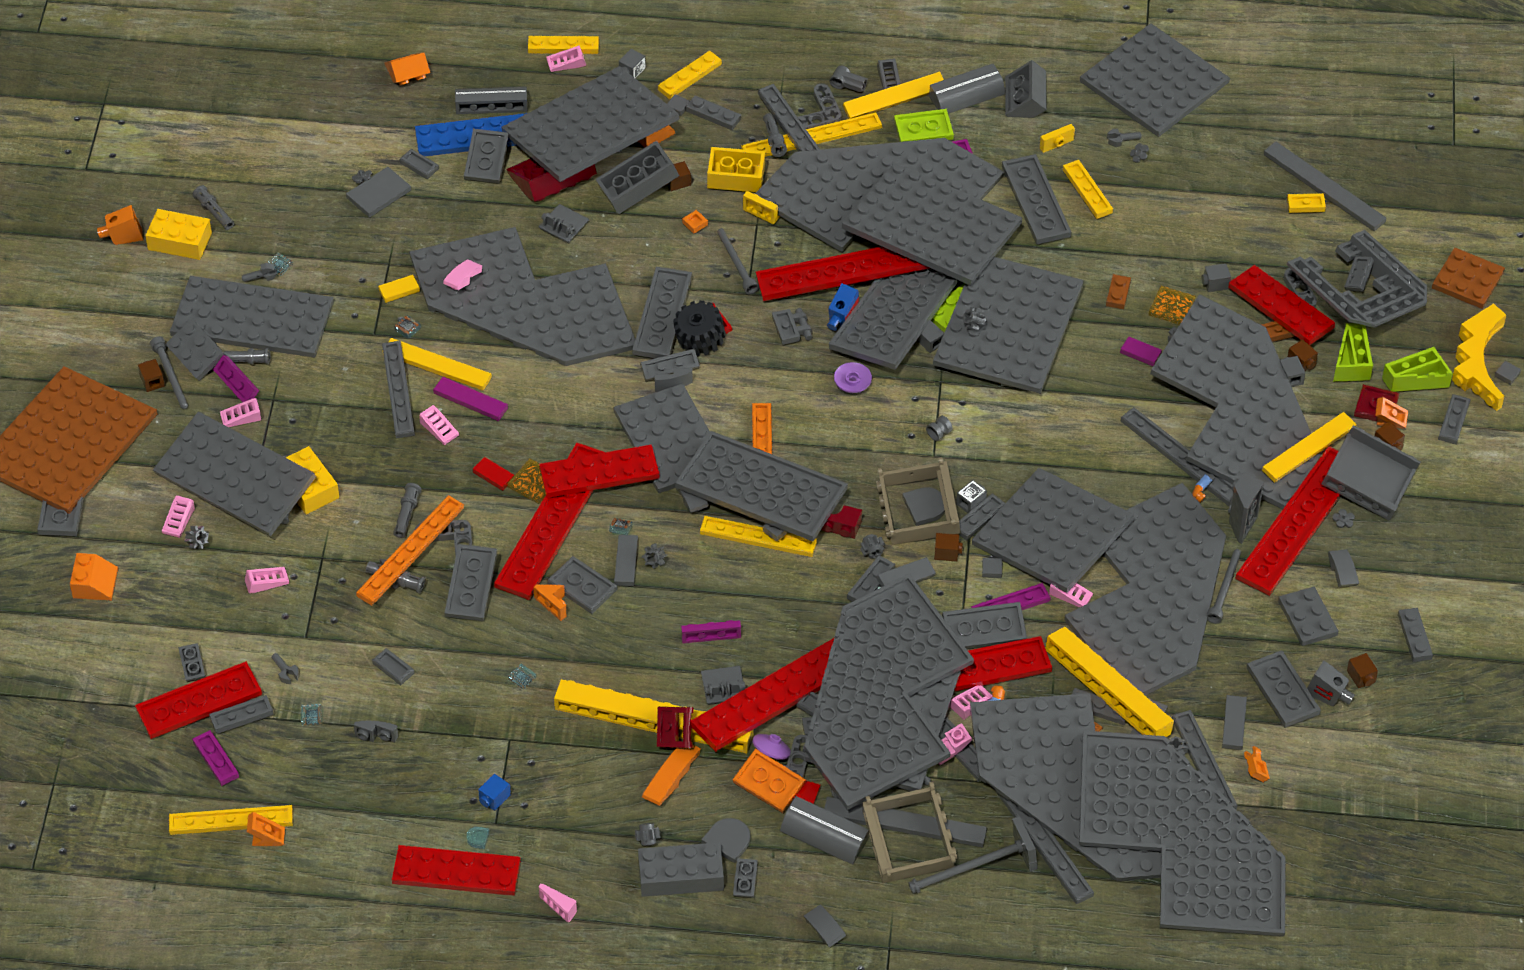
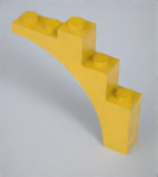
[1452,303,1506,411]

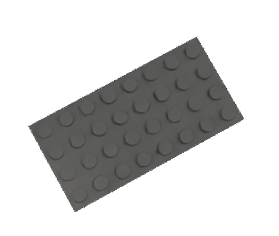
[829,268,959,369]
[170,276,334,358]
[153,411,316,536]
[675,431,848,541]

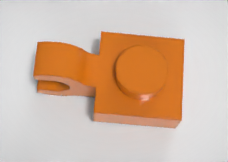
[1244,746,1270,782]

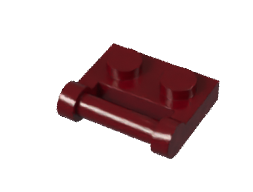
[657,706,694,748]

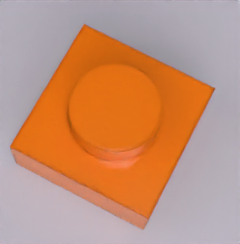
[682,210,708,234]

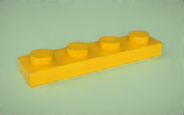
[528,36,599,54]
[658,51,722,100]
[1063,160,1113,219]

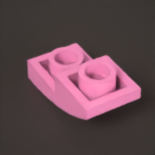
[443,260,482,290]
[939,723,972,765]

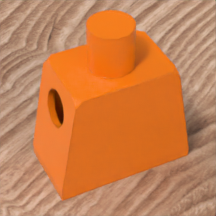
[97,205,144,245]

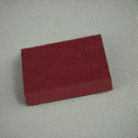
[1354,384,1400,422]

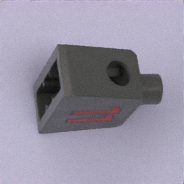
[1307,661,1355,706]

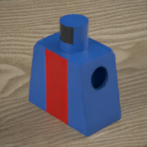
[827,283,859,331]

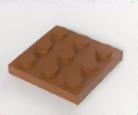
[1432,247,1505,309]

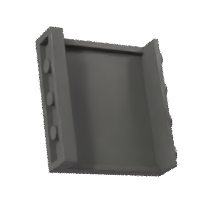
[1322,425,1421,521]

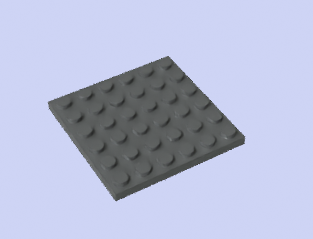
[1080,23,1230,137]
[972,468,1134,593]

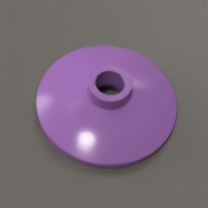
[834,362,872,393]
[752,734,791,759]

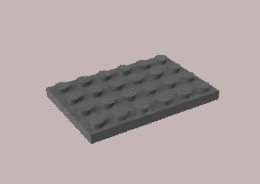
[613,383,710,494]

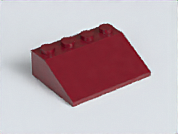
[506,158,597,202]

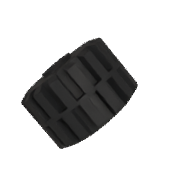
[673,300,726,356]

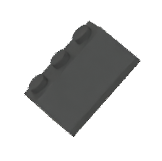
[1005,60,1046,118]
[1228,473,1264,544]

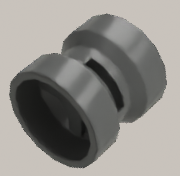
[926,415,953,441]

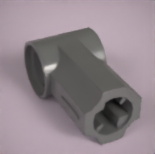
[829,65,868,93]

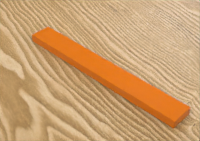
[356,495,464,606]

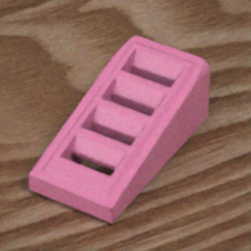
[546,45,586,72]
[220,398,261,427]
[420,405,459,445]
[162,496,195,538]
[245,567,289,593]
[1049,583,1093,607]
[950,685,992,720]
[539,884,577,923]

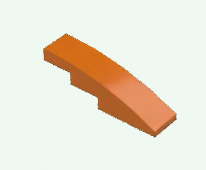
[642,745,701,806]

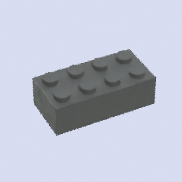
[596,140,679,214]
[638,842,724,897]

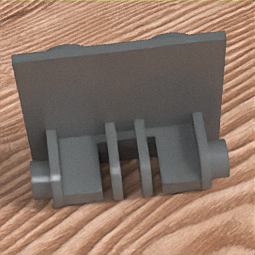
[538,204,589,243]
[701,666,745,704]

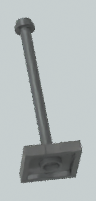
[908,816,1037,894]

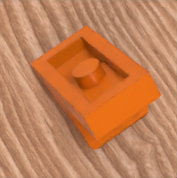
[1376,397,1408,429]
[534,585,567,621]
[247,812,285,846]

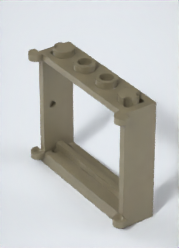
[876,457,960,545]
[862,781,957,883]

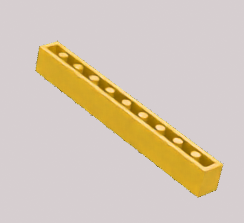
[554,679,754,754]

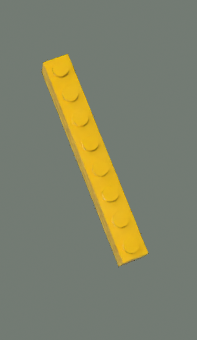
[1045,626,1174,737]

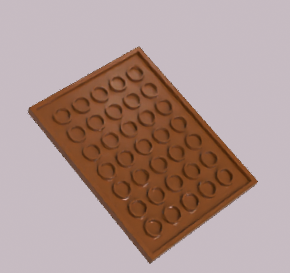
[0,366,158,514]

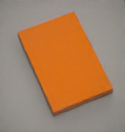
[732,748,806,813]

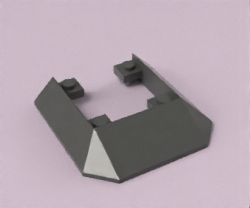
[1286,230,1427,327]

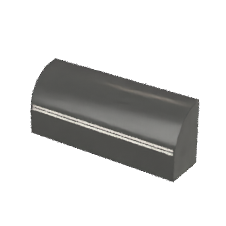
[929,64,1005,114]
[455,86,527,114]
[780,796,869,865]

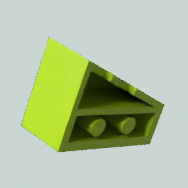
[1333,323,1373,382]
[1382,347,1453,392]

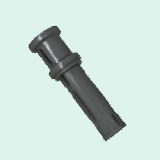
[763,113,787,157]
[192,185,234,230]
[223,348,271,365]
[393,483,422,538]
[366,561,426,594]

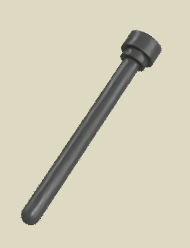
[717,228,759,294]
[150,336,188,409]
[1206,549,1241,624]

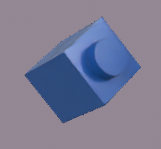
[478,774,511,811]

